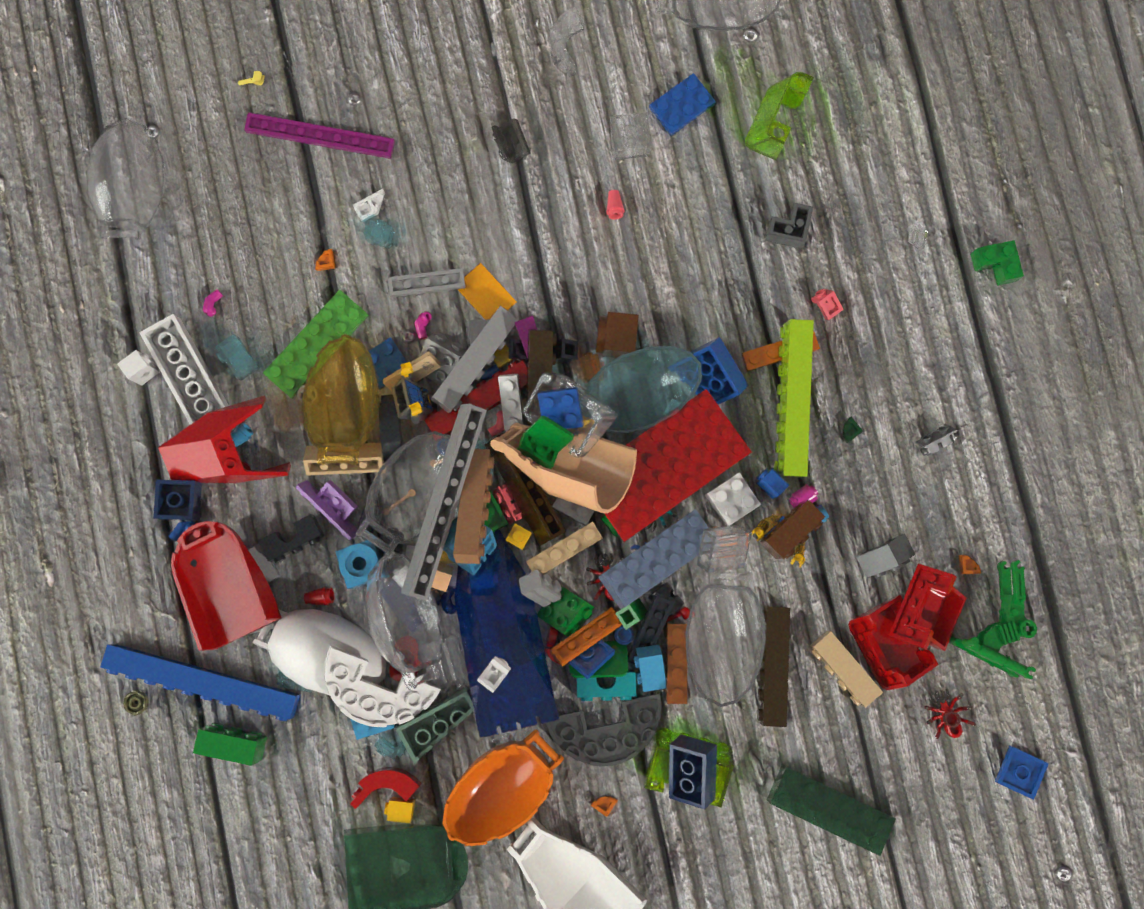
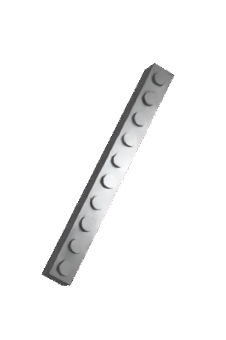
[401,404,487,601]

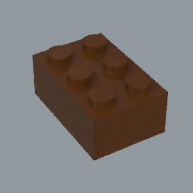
[759,500,825,559]

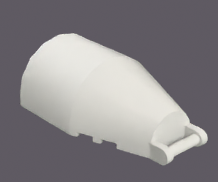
[507,817,647,909]

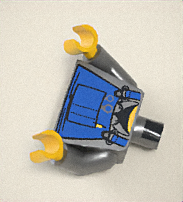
[392,362,437,424]

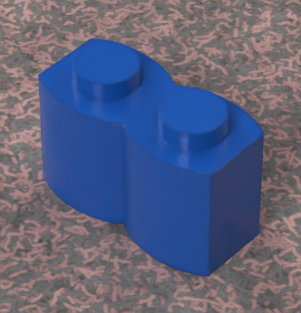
[756,468,790,500]

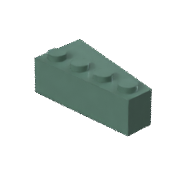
[396,687,476,764]

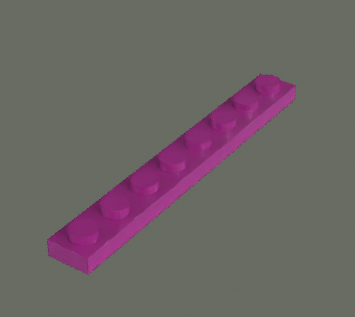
[244,112,395,159]

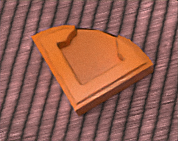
[315,249,335,271]
[959,555,981,574]
[590,796,618,817]

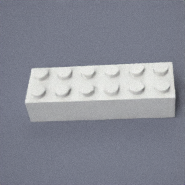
[139,314,229,424]

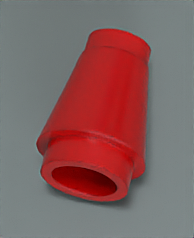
[304,586,335,605]

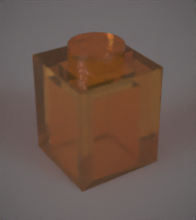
[579,352,603,383]

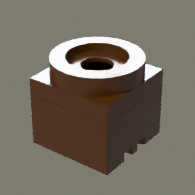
[596,312,639,360]

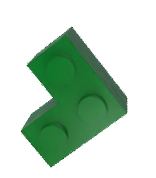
[970,240,1024,286]

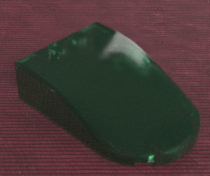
[344,824,468,909]

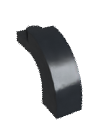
[508,339,578,363]
[379,394,404,462]

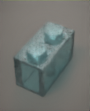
[215,334,260,381]

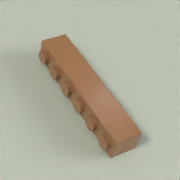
[453,449,494,564]

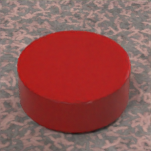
[546,627,558,647]

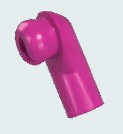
[202,289,223,317]
[414,311,432,340]

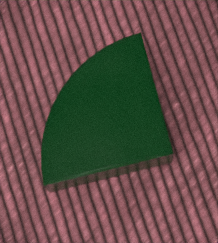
[843,416,863,443]

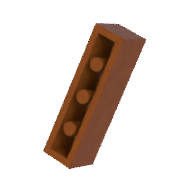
[665,623,687,704]

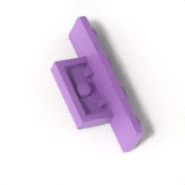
[296,480,361,540]

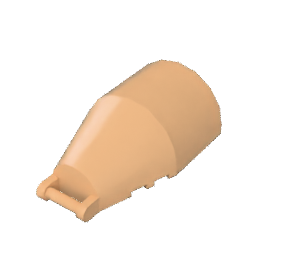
[490,423,637,513]

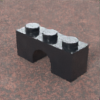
[258,514,325,563]

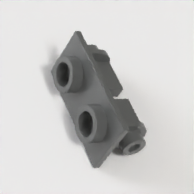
[915,425,958,456]

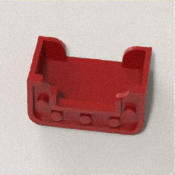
[848,595,939,690]

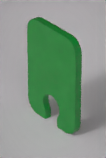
[569,641,628,678]

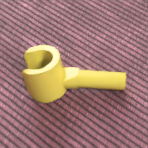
[238,71,265,85]

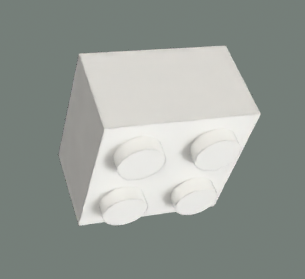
[705,472,761,527]

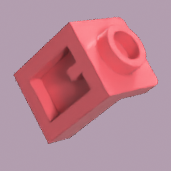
[811,289,844,320]

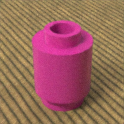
[788,484,818,508]

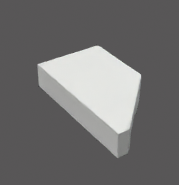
[353,189,385,223]

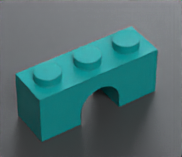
[577,671,636,701]

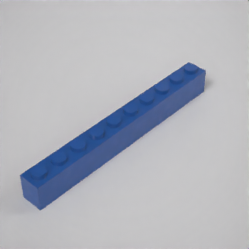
[100,643,301,721]

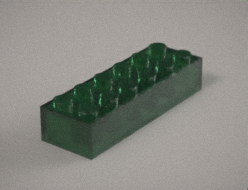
[766,764,896,856]

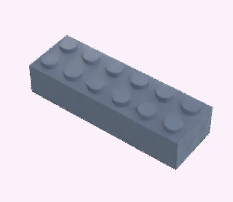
[598,509,718,609]

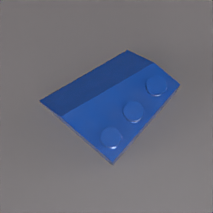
[668,337,749,405]

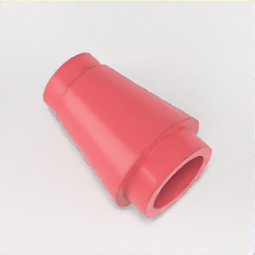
[606,190,625,220]

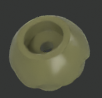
[123,690,149,716]

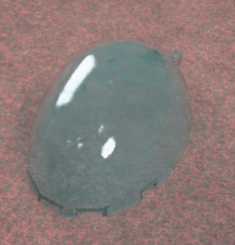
[579,346,702,433]

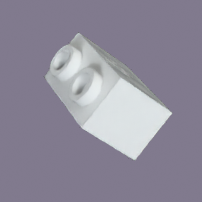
[117,350,160,385]

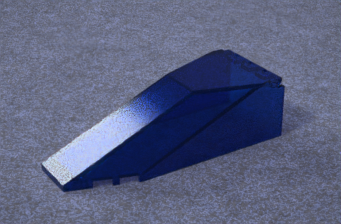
[454,530,560,738]

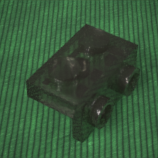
[491,118,531,164]

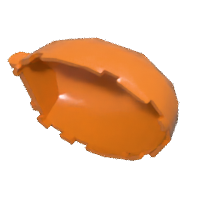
[442,729,564,846]

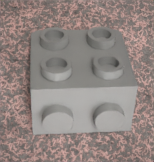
[419,332,467,385]

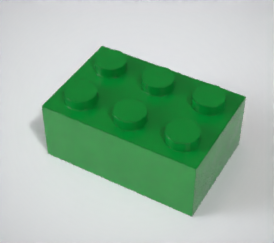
[193,722,267,766]

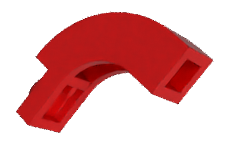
[350,767,422,809]

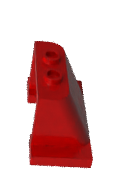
[889,563,966,651]

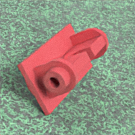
[492,484,524,525]

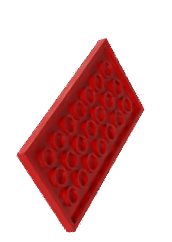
[604,389,752,542]

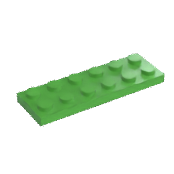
[263,290,369,399]

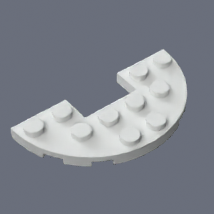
[325,645,441,727]

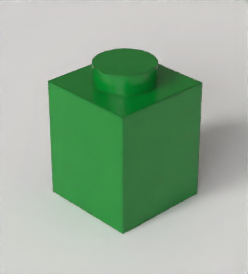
[615,598,647,630]

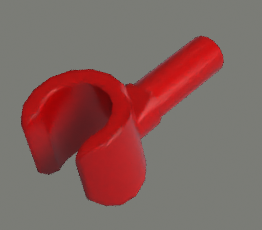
[666,607,692,622]

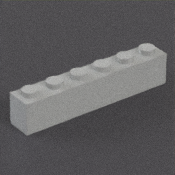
[430,306,519,413]

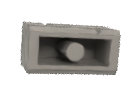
[519,570,562,607]

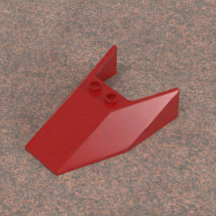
[158,395,291,483]

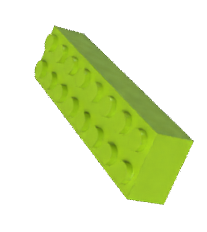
[774,319,814,477]

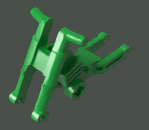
[949,560,1037,679]

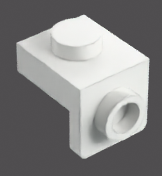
[477,656,511,693]

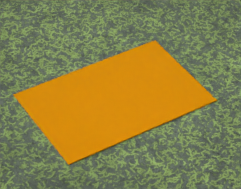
[457,263,517,320]

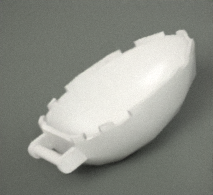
[253,609,387,695]

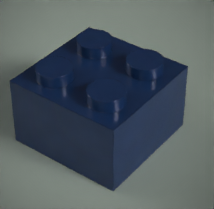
[153,480,202,521]

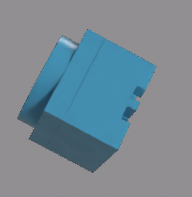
[443,517,497,576]
[335,538,389,589]

